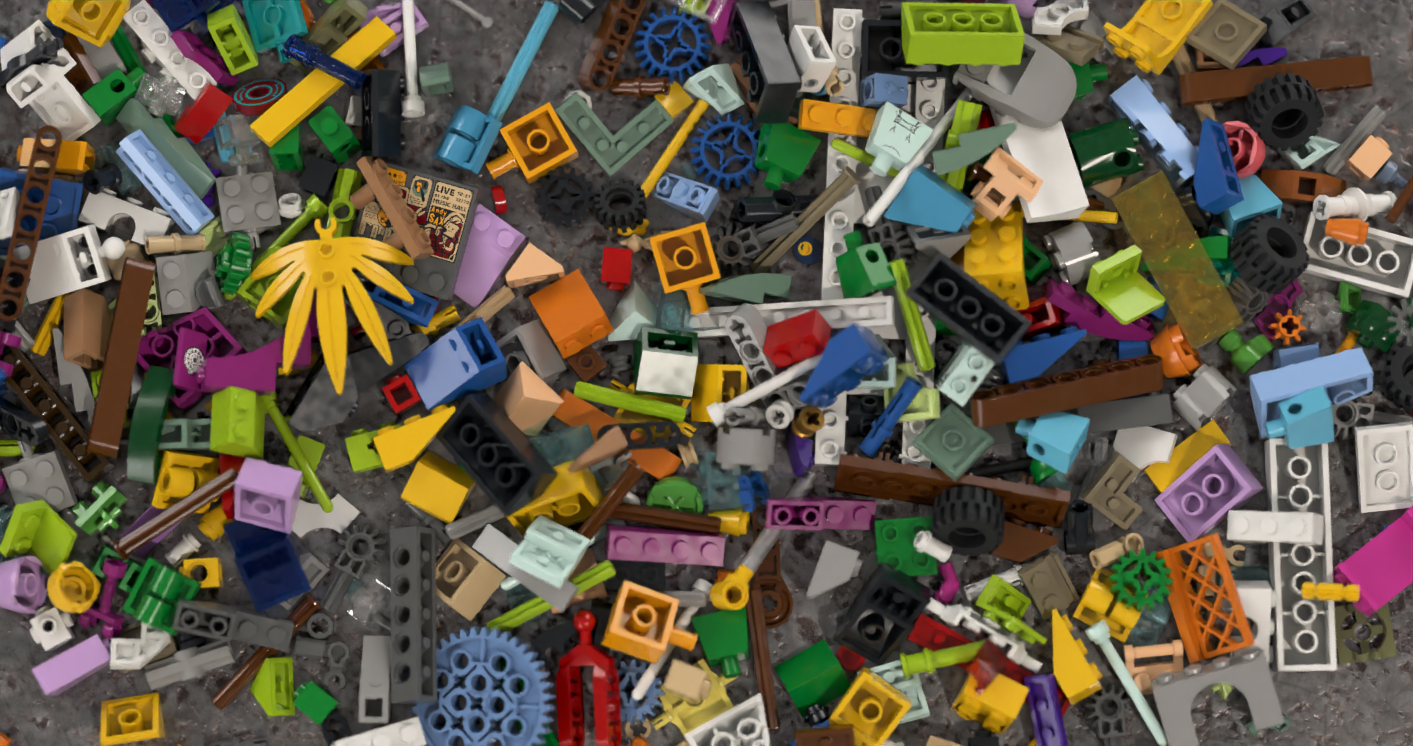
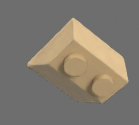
[436,538,506,622]

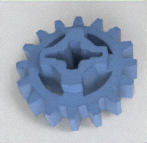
[617,659,665,724]

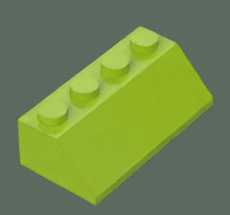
[901,2,1025,66]

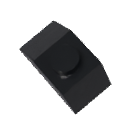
[1259,0,1317,48]

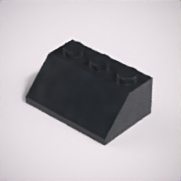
[361,69,405,156]

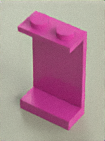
[1333,506,1413,617]

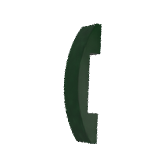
[127,365,176,485]

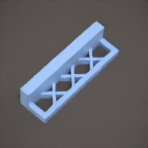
[115,129,215,235]

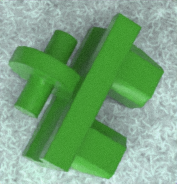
[72,481,128,536]

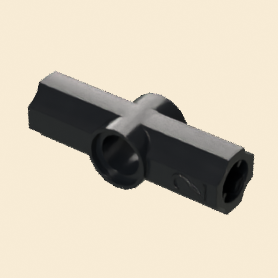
[736,189,823,223]

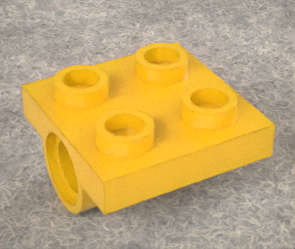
[152,449,220,514]
[1072,568,1150,643]

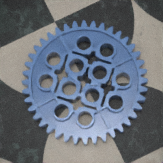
[409,627,556,746]

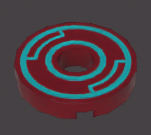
[231,78,288,116]

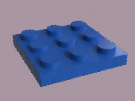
[0,167,84,256]

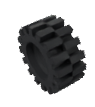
[594,178,647,233]

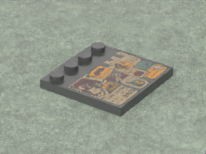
[352,162,482,300]

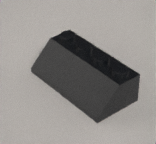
[905,252,1032,366]
[435,394,559,517]

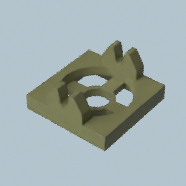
[1334,602,1397,665]

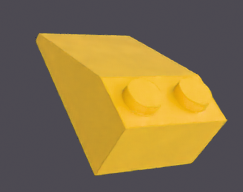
[507,460,603,538]

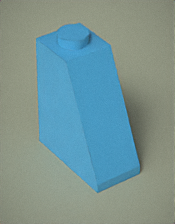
[884,164,978,233]

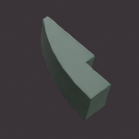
[419,62,454,97]
[932,122,1017,175]
[699,273,792,305]
[158,418,211,451]

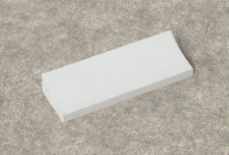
[984,56,1089,223]

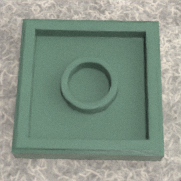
[912,403,995,482]

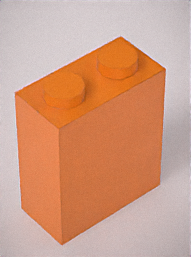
[528,269,614,359]

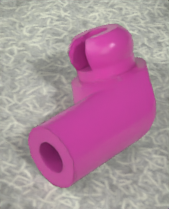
[933,562,960,604]

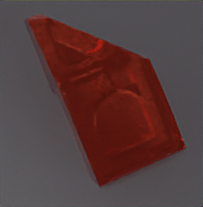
[966,639,1009,695]

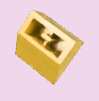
[691,364,750,422]
[951,662,1029,735]

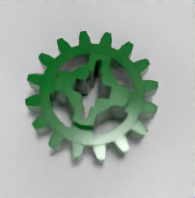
[215,232,253,295]
[1109,548,1173,613]

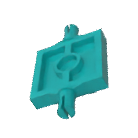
[242,0,308,63]

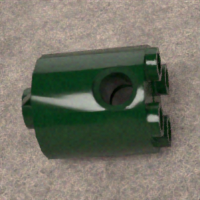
[1066,118,1144,188]

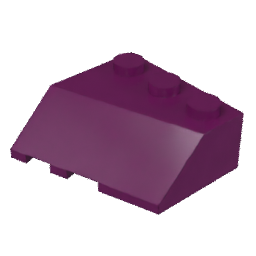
[137,307,248,413]

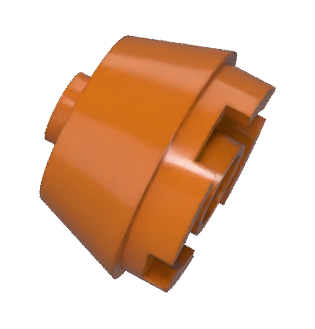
[1150,322,1203,379]

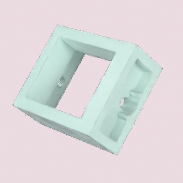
[934,340,994,407]

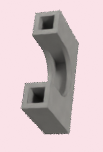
[1151,649,1285,746]

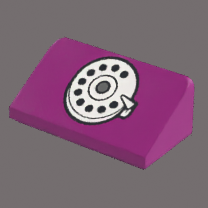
[173,328,208,391]

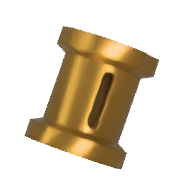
[791,406,825,438]

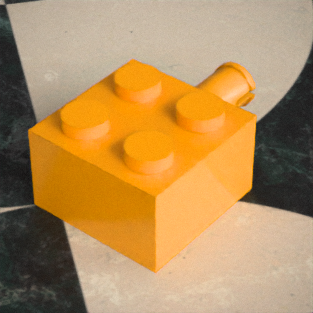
[485,102,579,184]
[649,221,721,315]
[602,581,698,664]

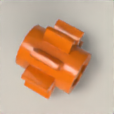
[1268,309,1307,346]

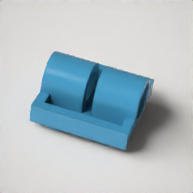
[433,105,503,174]

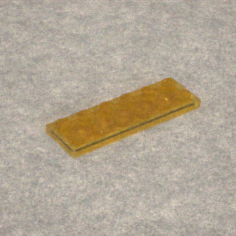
[1111,171,1245,350]

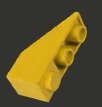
[373,404,456,473]
[1052,608,1102,705]

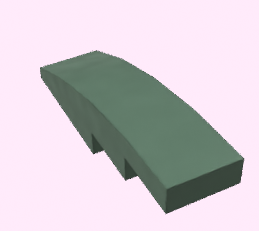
[116,98,217,199]

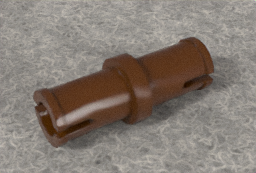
[611,75,670,98]

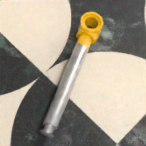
[710,469,818,610]

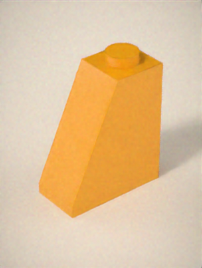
[17,138,97,178]

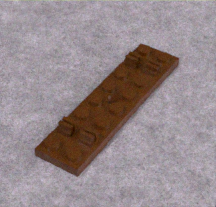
[833,452,1070,528]

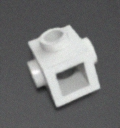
[29,605,76,652]

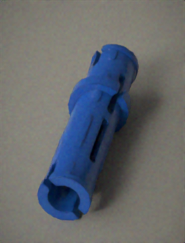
[859,376,923,456]

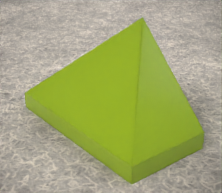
[250,657,295,716]

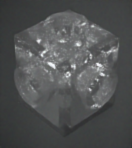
[134,73,187,117]
[1299,291,1343,334]

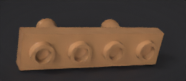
[350,156,435,259]

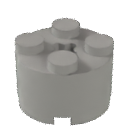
[1043,221,1100,286]
[1171,364,1237,431]
[716,427,776,471]

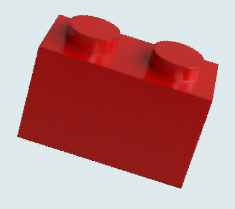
[763,309,831,369]

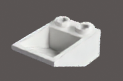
[13,224,125,304]

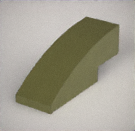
[289,0,368,76]

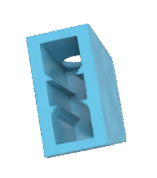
[1220,175,1283,238]
[1264,386,1334,449]
[1016,411,1090,474]

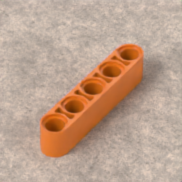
[552,388,682,481]

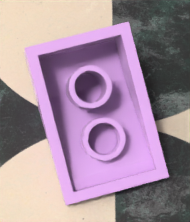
[454,203,527,309]
[1154,444,1263,542]

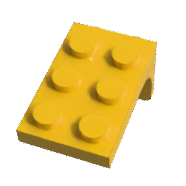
[1103,0,1213,75]
[964,202,1029,311]

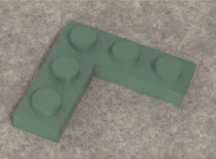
[554,92,674,176]

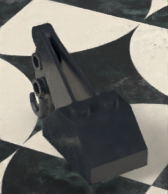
[283,274,429,432]

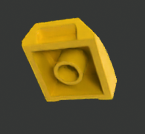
[46,0,131,48]
[828,667,912,746]

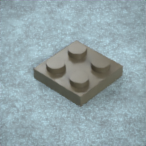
[1186,0,1267,70]

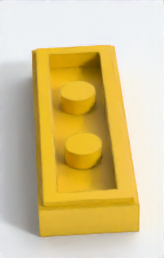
[1143,420,1230,494]

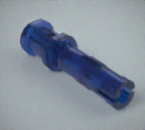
[283,34,366,90]

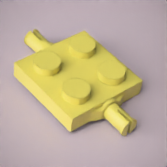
[650,659,739,737]

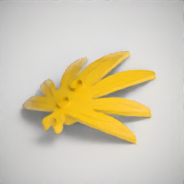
[251,218,414,395]

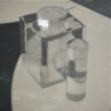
[215,114,264,166]

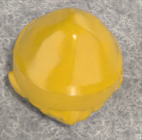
[47,561,101,613]

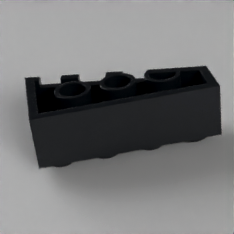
[730,1,802,124]

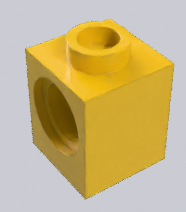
[179,557,223,589]

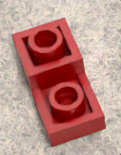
[173,82,233,144]

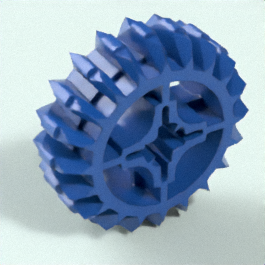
[634,7,711,84]
[690,113,761,191]

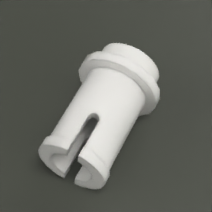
[913,531,952,563]
[164,532,202,568]

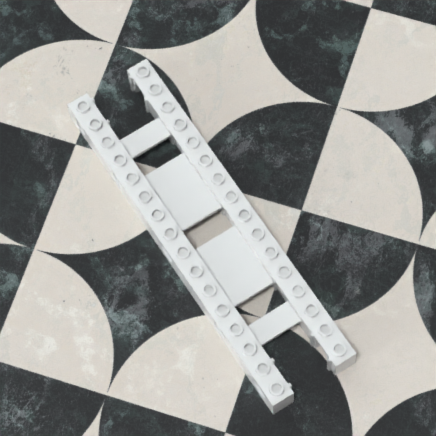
[814,8,945,469]

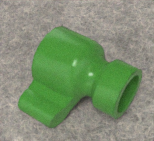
[1218,328,1275,375]

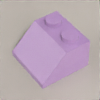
[235,457,302,534]

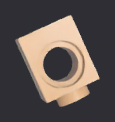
[1344,135,1393,183]

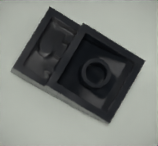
[833,561,931,666]

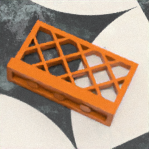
[1155,533,1255,664]

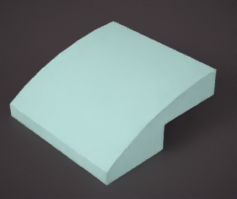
[509,515,591,589]
[857,660,930,725]

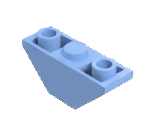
[652,172,720,223]

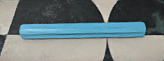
[486,1,558,122]

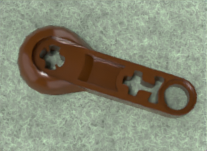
[745,505,793,629]

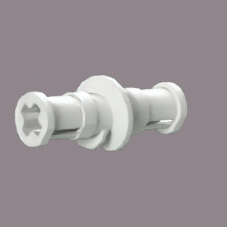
[1313,187,1397,222]

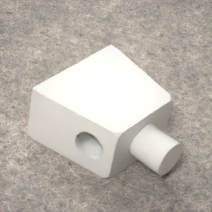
[787,25,837,98]

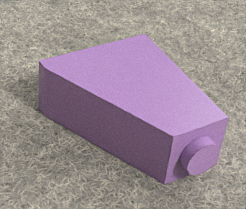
[32,634,111,696]

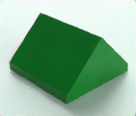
[774,639,851,718]

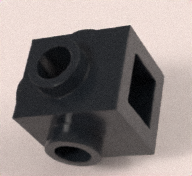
[847,395,885,437]

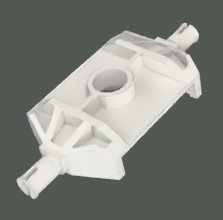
[926,597,1042,674]

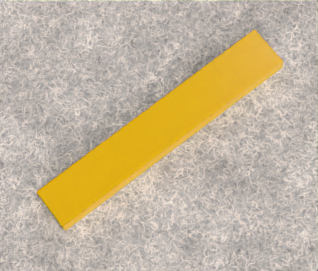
[250,16,397,148]

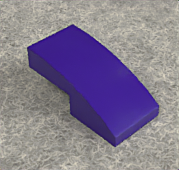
[1226,47,1288,69]

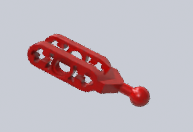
[556,610,622,746]

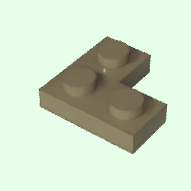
[1081,451,1144,531]

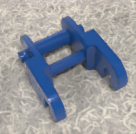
[738,470,770,512]

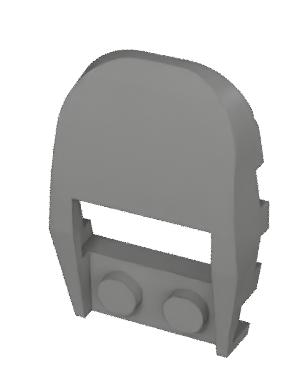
[952,33,1077,128]

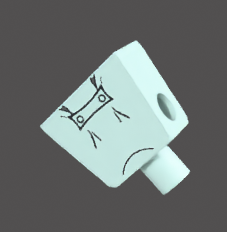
[865,101,933,177]

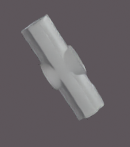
[144,640,235,690]

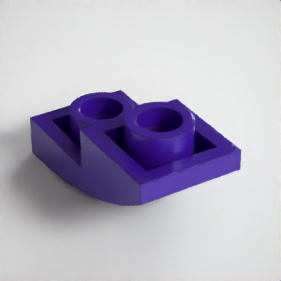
[787,409,815,476]

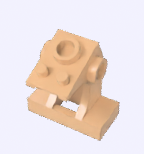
[970,146,1043,222]

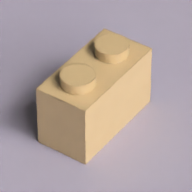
[664,659,713,705]

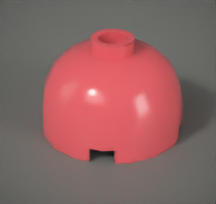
[1223,121,1266,179]

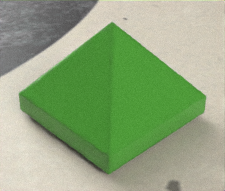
[1335,282,1361,315]

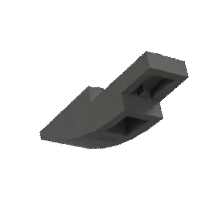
[173,600,295,652]

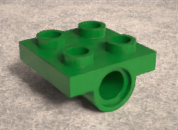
[874,516,937,577]
[123,557,202,636]

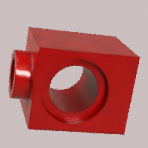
[601,247,633,291]

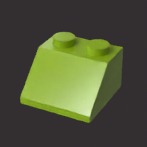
[210,386,265,460]

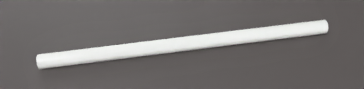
[863,87,973,227]

